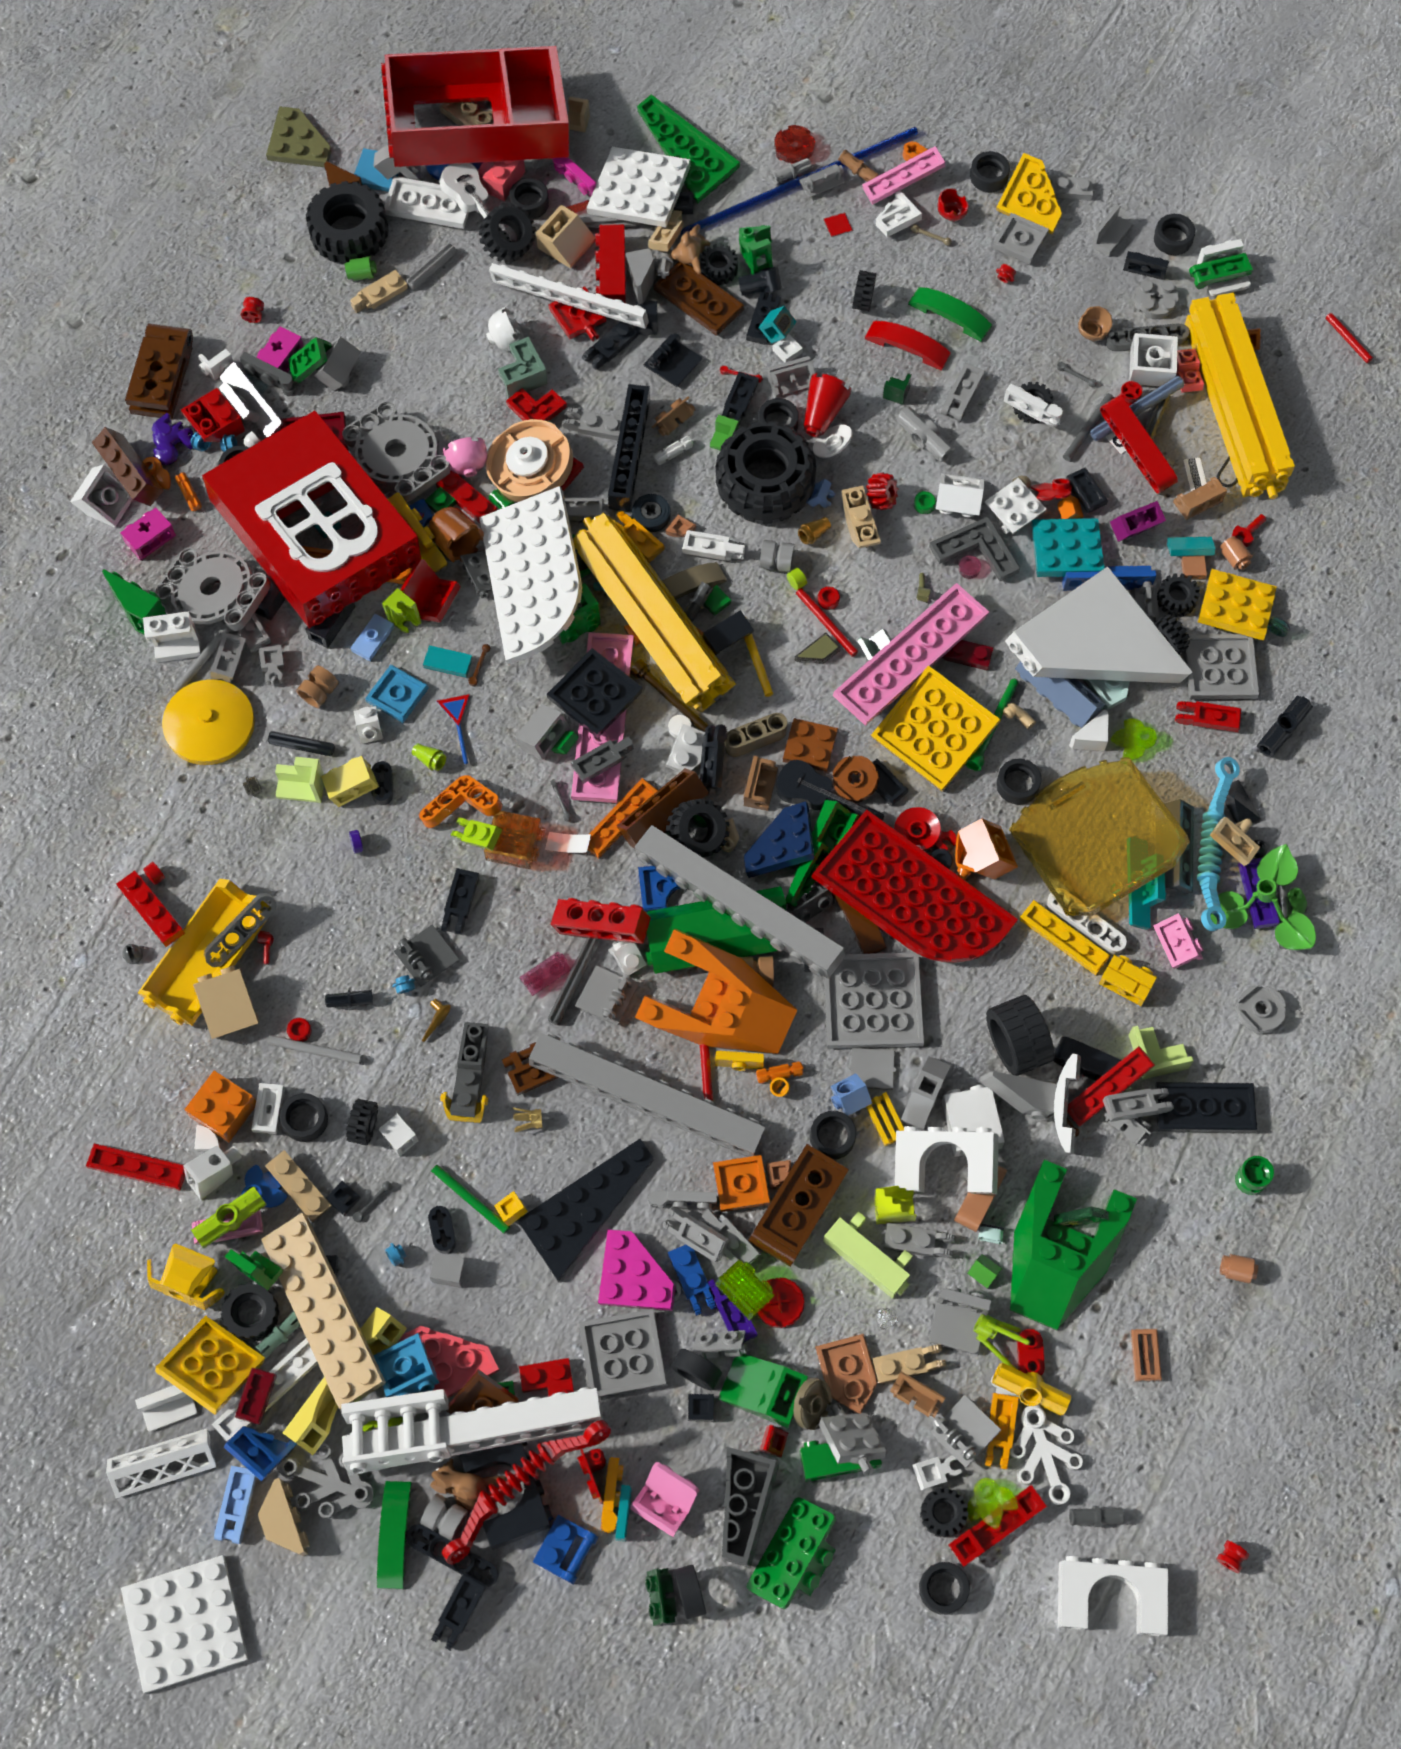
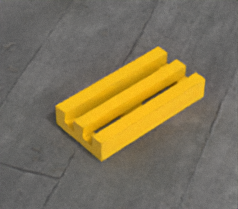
[866,1092,904,1146]

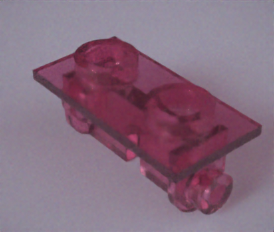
[519,952,571,996]

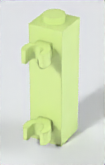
[823,1212,913,1299]

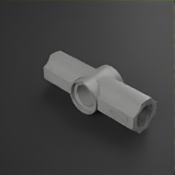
[896,407,955,462]

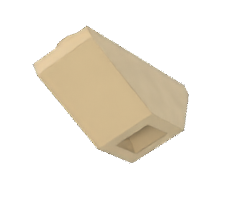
[842,485,881,548]
[258,1478,310,1557]

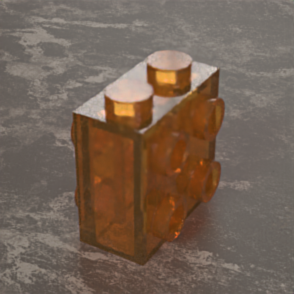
[484,811,545,869]

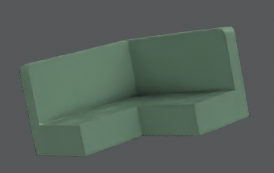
[498,337,548,398]

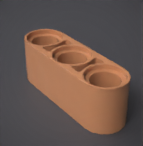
[954,1165,1008,1232]

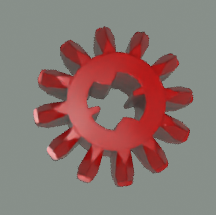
[866,473,899,510]

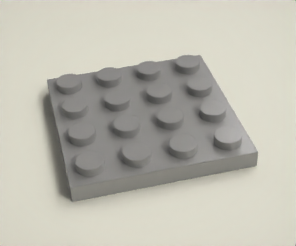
[824,953,924,1049]

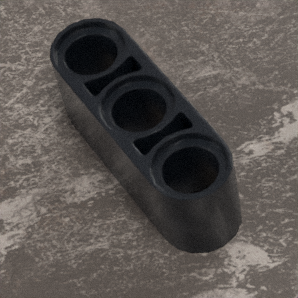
[1053,1036,1121,1081]

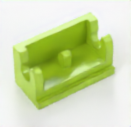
[382,588,422,633]

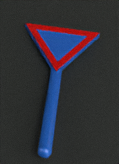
[437,694,470,764]

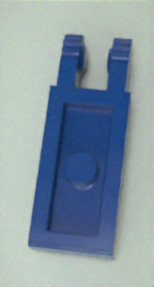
[668,1245,716,1316]

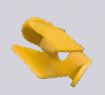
[147,1244,225,1310]

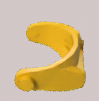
[440,1092,489,1123]

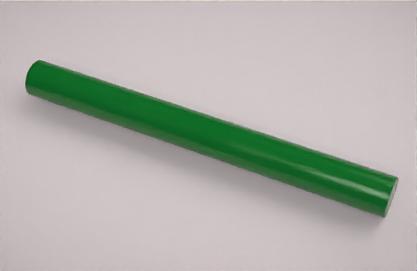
[431,1164,510,1234]

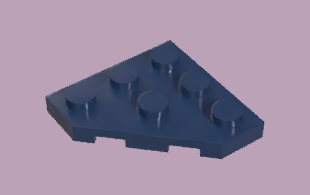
[744,801,815,878]

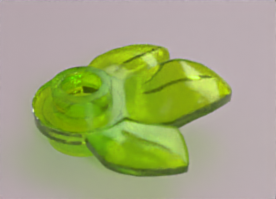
[1110,718,1157,761]
[967,1478,1018,1529]

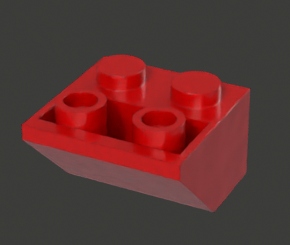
[181,388,245,442]

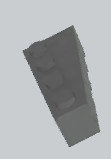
[722,1447,779,1568]

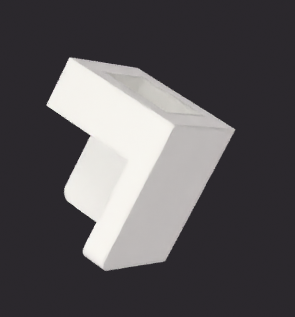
[379,1114,418,1156]

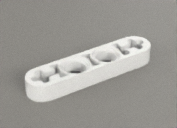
[1047,889,1127,955]

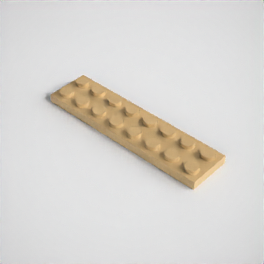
[261,1213,386,1410]

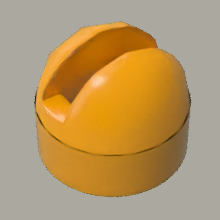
[770,1077,790,1097]

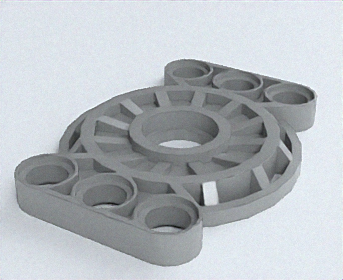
[342,401,451,502]
[155,548,271,631]

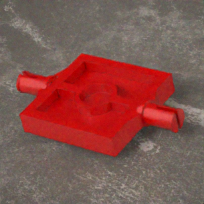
[548,286,606,341]

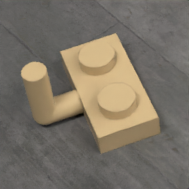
[1210,817,1260,866]

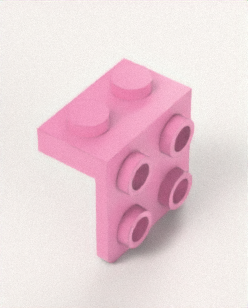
[630,1462,699,1537]

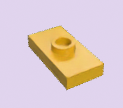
[715,1050,764,1071]

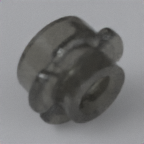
[243,775,262,797]

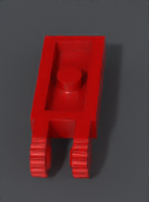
[1175,701,1242,732]

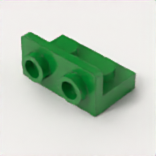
[288,337,332,383]
[224,1249,283,1290]

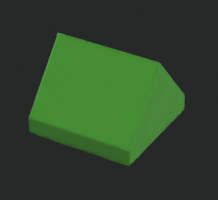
[967,1254,1002,1289]

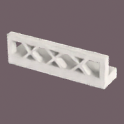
[106,1428,216,1498]

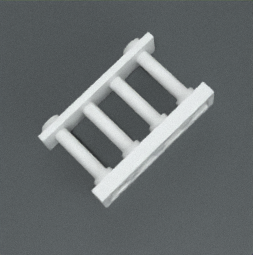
[341,1389,451,1474]

